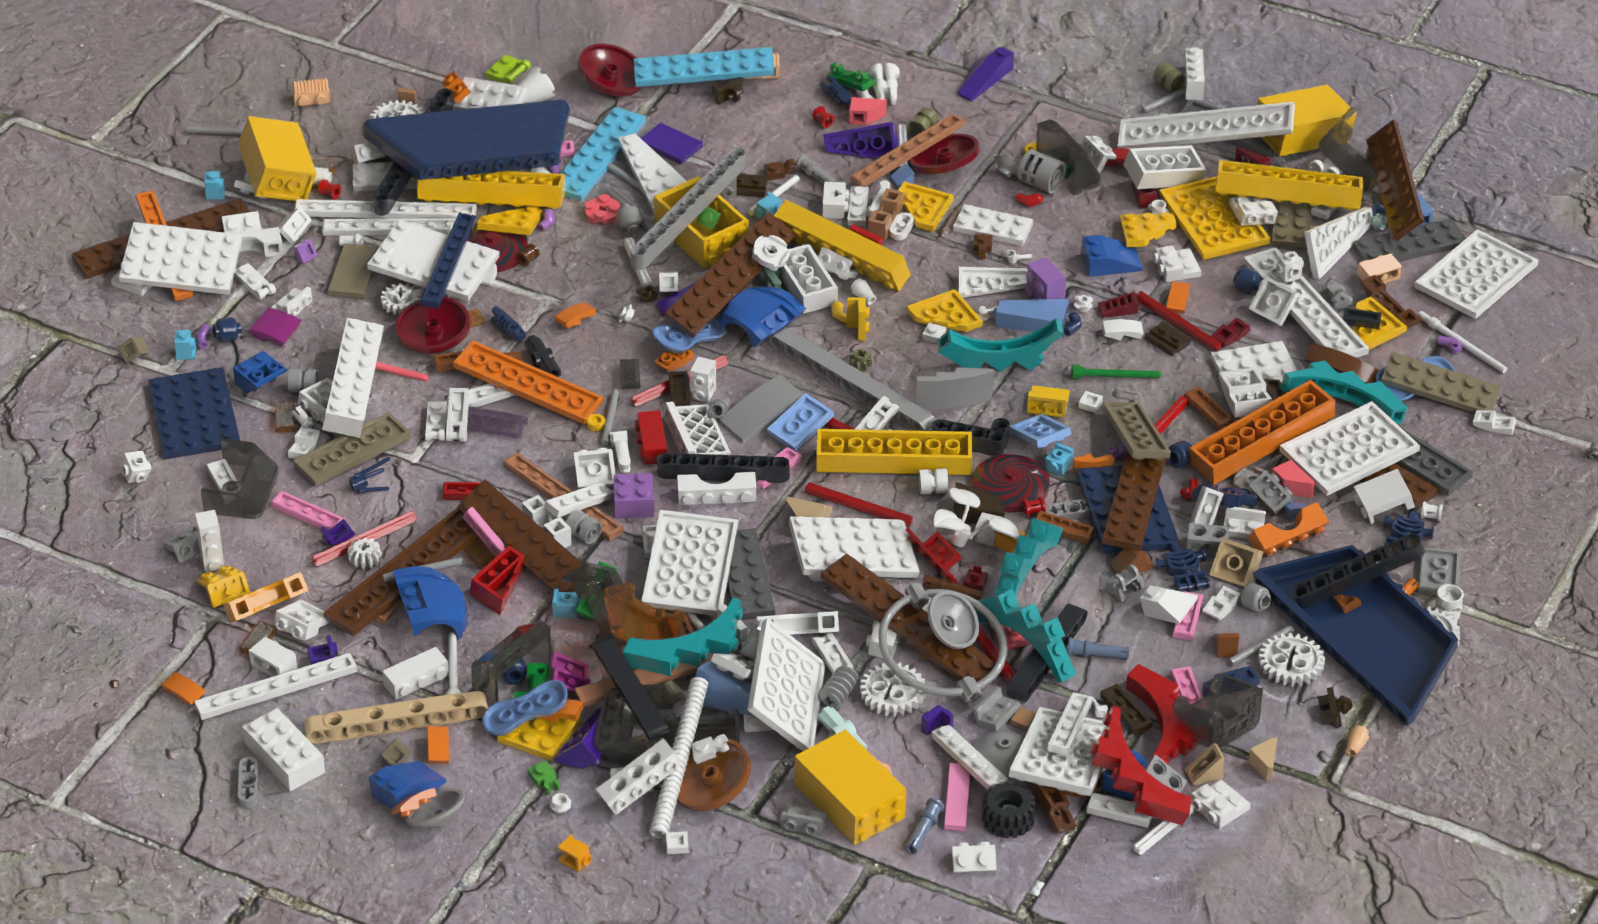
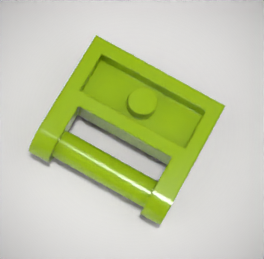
[485,54,531,85]

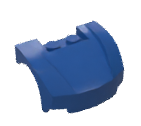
[718,287,806,348]
[393,566,469,639]

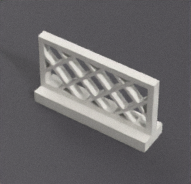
[663,402,731,455]

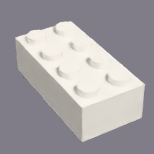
[1123,145,1206,189]
[779,244,838,314]
[242,708,325,792]

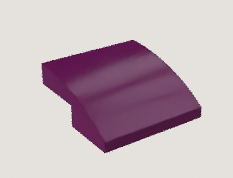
[249,308,302,347]
[549,652,591,695]

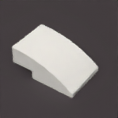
[1219,368,1272,417]

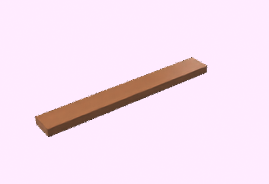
[850,113,965,187]
[503,453,624,542]
[575,652,734,707]

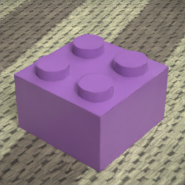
[1025,257,1066,300]
[613,473,654,518]

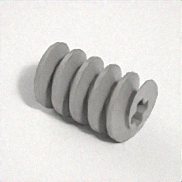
[819,666,859,710]

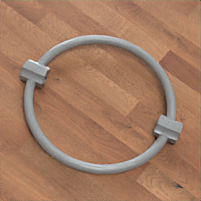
[878,582,1007,703]

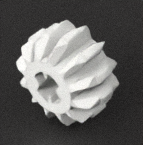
[347,537,381,570]

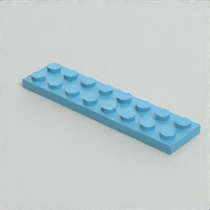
[634,47,775,87]
[560,107,646,202]

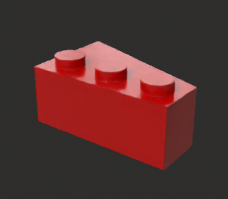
[470,546,525,616]

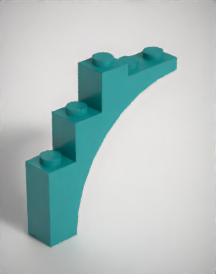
[937,318,1063,372]
[1280,361,1408,424]
[994,518,1063,597]
[974,589,1077,683]
[623,598,743,676]

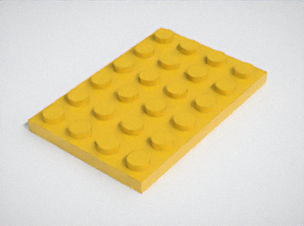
[1159,176,1270,260]

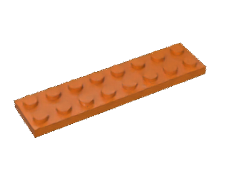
[453,341,604,425]

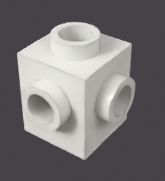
[1276,251,1304,283]
[120,451,151,483]

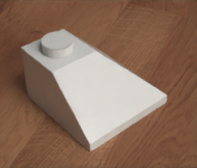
[1140,585,1198,624]

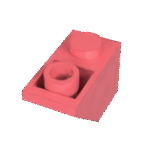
[849,97,887,125]
[1272,460,1315,498]

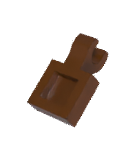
[764,159,796,181]
[973,234,993,259]

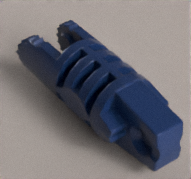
[819,75,851,109]
[490,306,526,341]

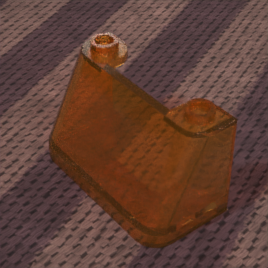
[602,582,684,642]

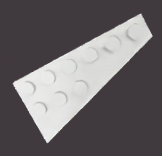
[618,134,686,214]
[1304,207,1373,280]

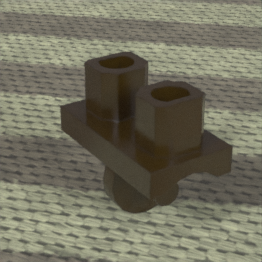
[712,77,744,105]
[1317,687,1353,728]

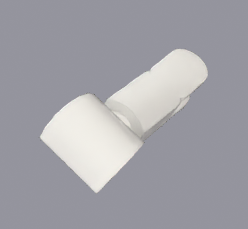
[609,430,631,474]

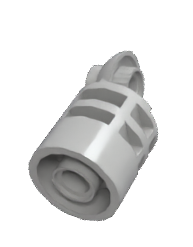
[996,149,1066,194]

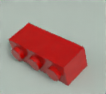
[634,410,667,465]

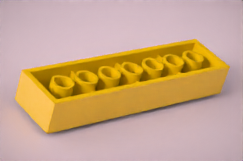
[1215,160,1363,211]
[417,171,566,209]
[774,199,911,291]
[816,429,972,475]

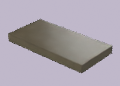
[328,244,379,299]

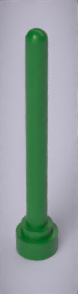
[1071,364,1162,380]

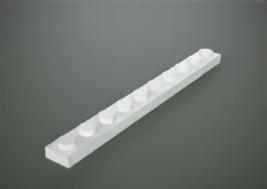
[295,199,477,219]

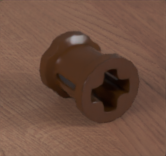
[516,243,540,267]

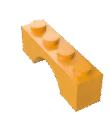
[223,572,308,623]

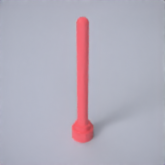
[375,362,429,381]

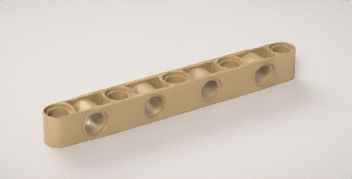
[303,691,488,744]

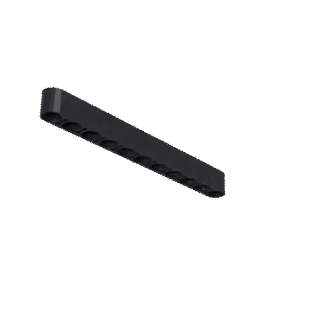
[373,88,454,216]

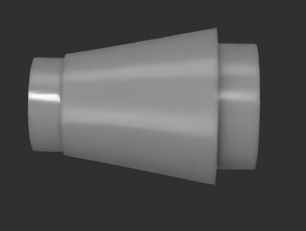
[709,397,731,418]

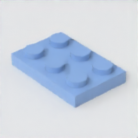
[767,393,834,451]
[1010,414,1071,448]

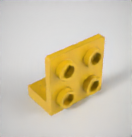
[1027,385,1070,418]
[196,565,250,607]

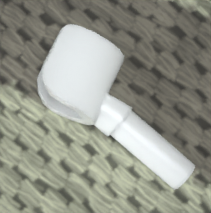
[1006,250,1032,264]
[978,306,998,321]
[1092,696,1108,718]

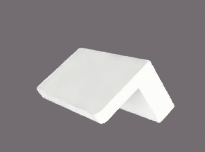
[277,207,312,244]

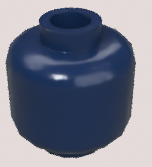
[1233,267,1262,294]
[213,317,241,343]
[1167,441,1192,468]
[499,654,527,684]

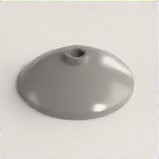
[928,590,979,649]
[974,731,1025,779]
[404,789,465,828]

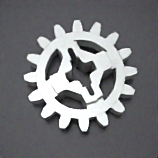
[381,283,421,315]

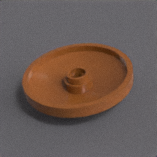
[677,738,751,811]

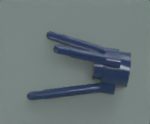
[349,457,391,494]

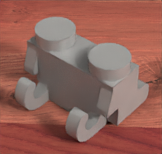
[1319,276,1353,312]
[1105,564,1144,603]

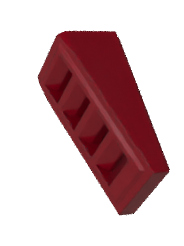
[1234,146,1271,166]
[1131,182,1157,208]
[1098,292,1139,318]

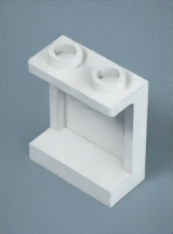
[1353,469,1415,524]

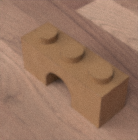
[868,188,903,241]

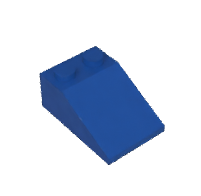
[1081,235,1143,277]
[368,761,447,814]

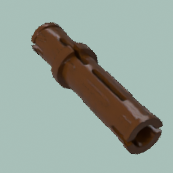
[923,575,983,601]

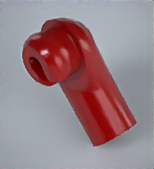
[1015,193,1043,207]
[1180,478,1198,500]

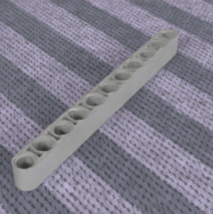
[631,147,746,270]
[770,327,936,431]

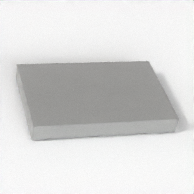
[1418,547,1461,595]

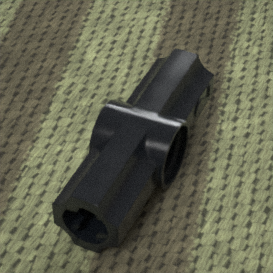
[524,335,561,377]

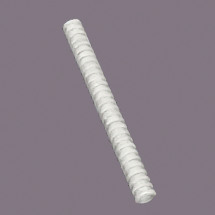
[649,677,708,839]

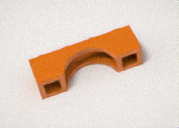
[1247,502,1329,557]

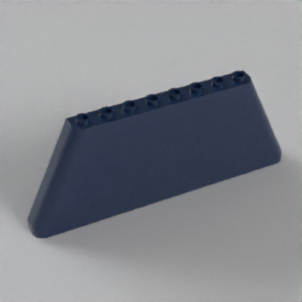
[363,100,570,180]
[1253,545,1458,726]

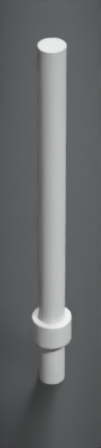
[1418,311,1507,374]

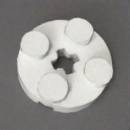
[752,235,790,271]

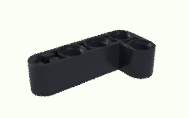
[932,418,1010,456]

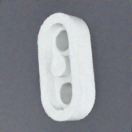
[889,212,914,241]

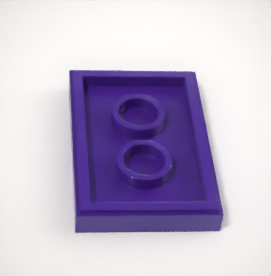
[641,123,703,164]

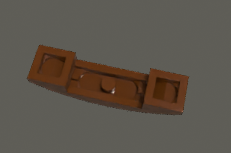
[1360,275,1422,329]
[1304,343,1379,384]

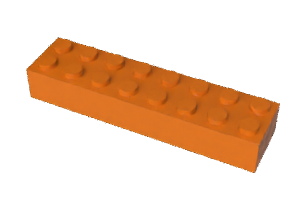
[1189,380,1335,485]

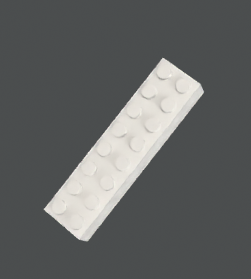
[322,318,384,438]

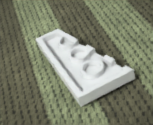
[959,267,1027,298]

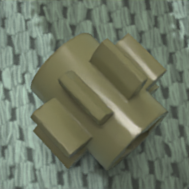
[849,349,872,372]

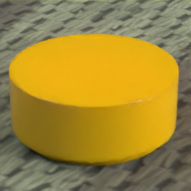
[586,414,605,432]

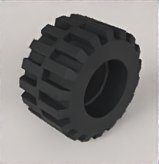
[982,782,1035,838]

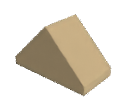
[1249,737,1278,782]
[1185,743,1224,785]

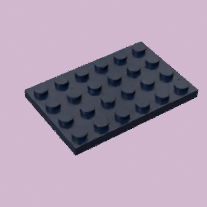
[148,367,241,459]
[1076,466,1180,554]

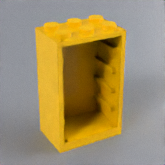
[1257,85,1357,156]
[238,116,317,201]
[654,176,749,269]
[795,729,906,845]

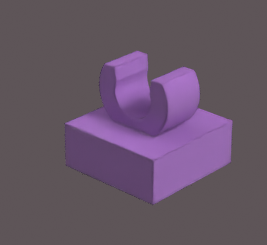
[293,239,318,263]

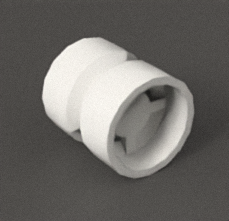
[918,468,948,495]
[1435,584,1464,620]

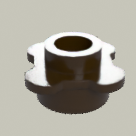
[636,286,658,303]

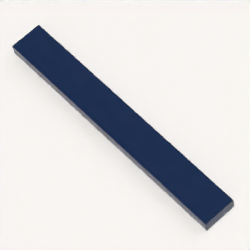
[421,212,476,309]

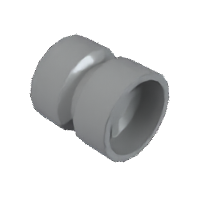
[288,368,319,393]
[566,510,602,544]

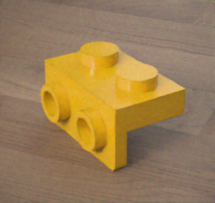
[846,297,870,340]

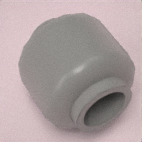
[616,204,642,232]
[1241,583,1271,612]

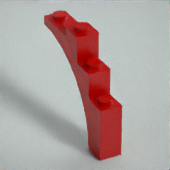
[1126,664,1198,764]
[1090,706,1192,825]

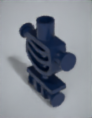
[1192,483,1257,508]
[1383,511,1434,556]
[1156,543,1210,592]

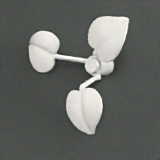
[933,488,1020,547]

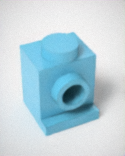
[204,171,225,200]
[754,192,782,219]
[174,330,197,360]
[1045,442,1074,476]
[552,589,581,618]

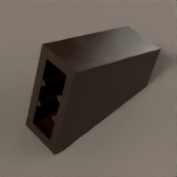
[953,482,1005,525]

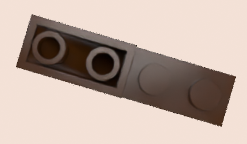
[1023,781,1077,834]

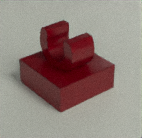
[963,565,988,591]

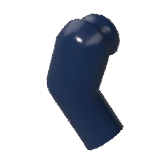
[1064,312,1082,336]

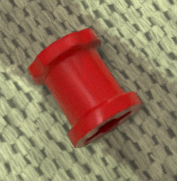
[812,106,835,128]
[317,179,341,200]
[1022,497,1046,517]

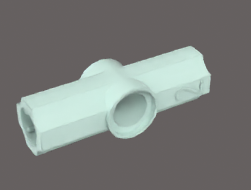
[818,706,867,750]

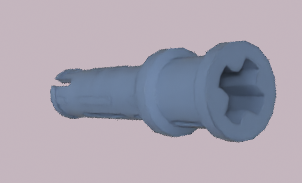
[1067,637,1130,660]
[905,798,945,854]

